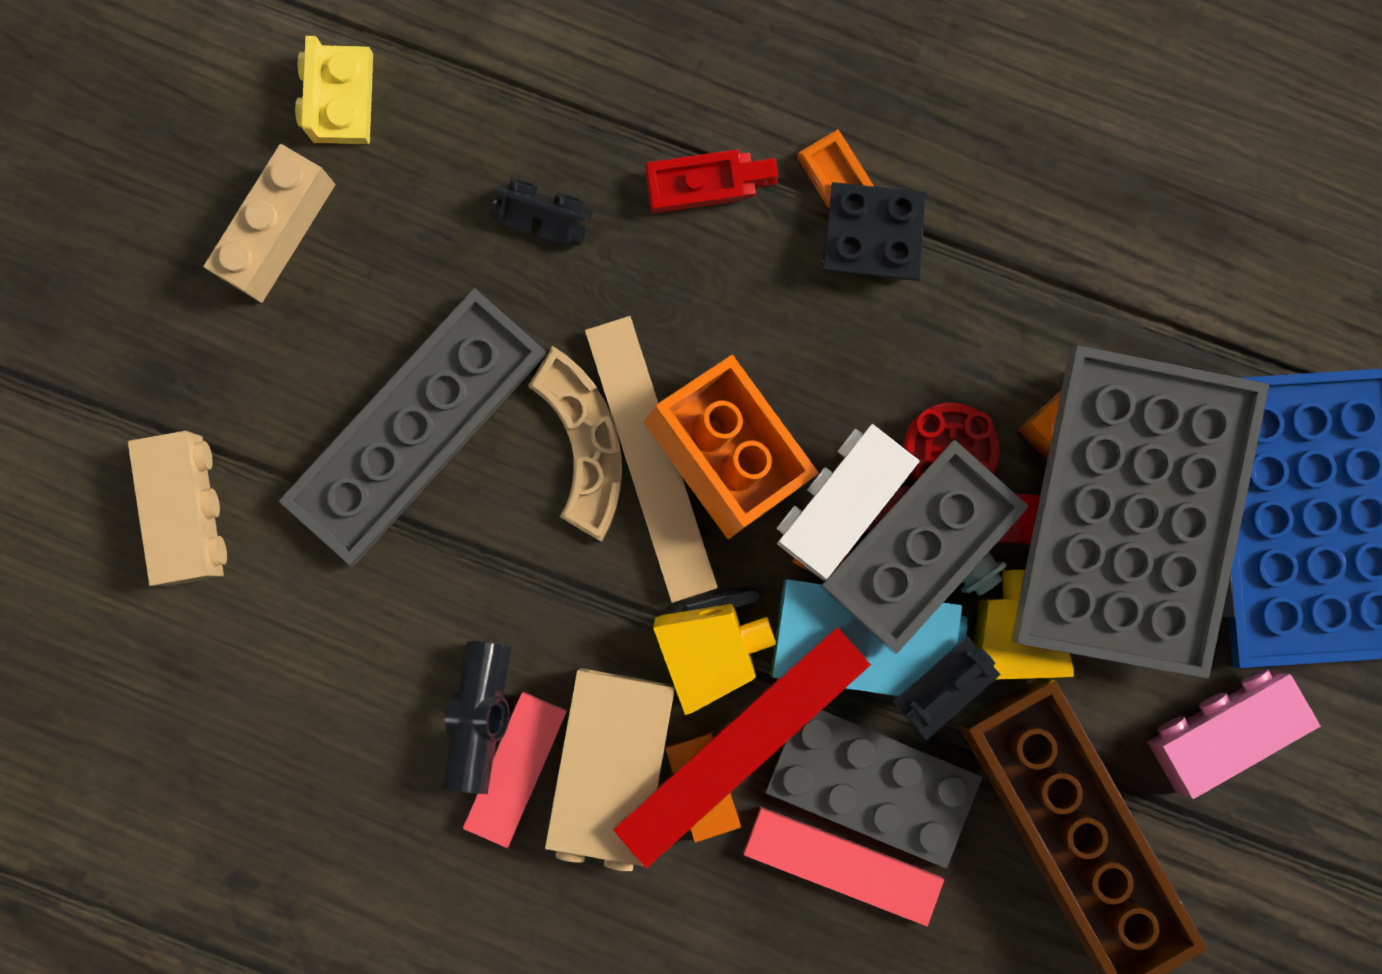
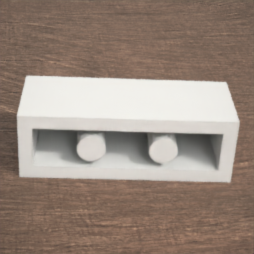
[776,424,920,580]

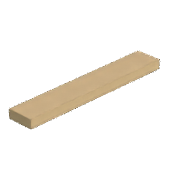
[585,316,718,602]

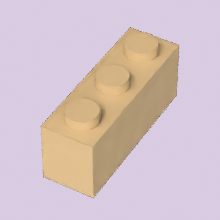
[203,144,336,303]
[128,431,227,586]

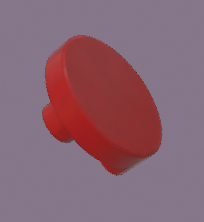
[902,402,1000,483]

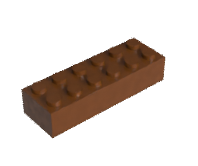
[958,678,1208,974]

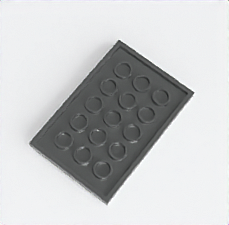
[1011,345,1270,679]

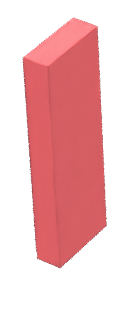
[463,692,567,848]

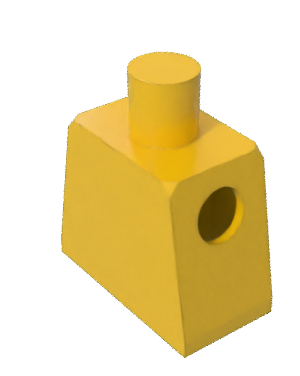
[974,570,1074,679]
[653,604,777,715]

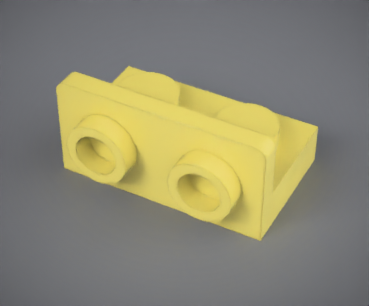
[295,36,373,144]

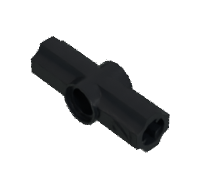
[443,641,511,794]

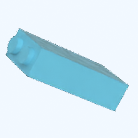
[770,579,967,696]

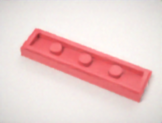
[743,806,944,927]

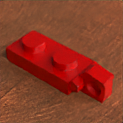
[645,149,779,214]

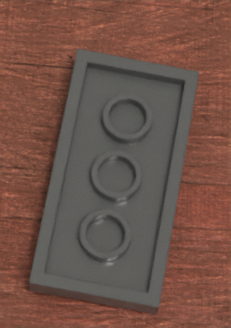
[820,440,1029,654]
[765,710,982,869]

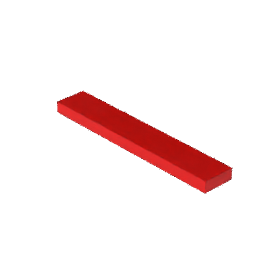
[613,627,871,869]

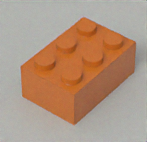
[643,355,819,539]

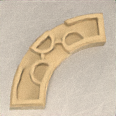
[528,346,622,542]

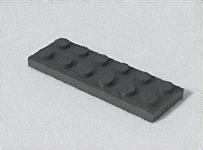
[279,288,547,566]

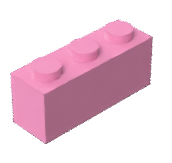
[1147,669,1321,799]

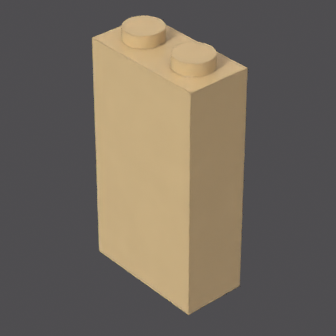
[545,668,675,871]

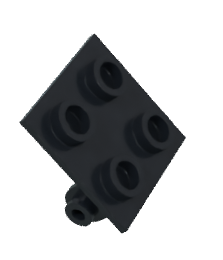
[822,182,926,281]

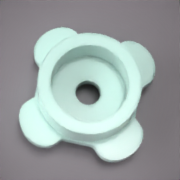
[960,552,1007,596]

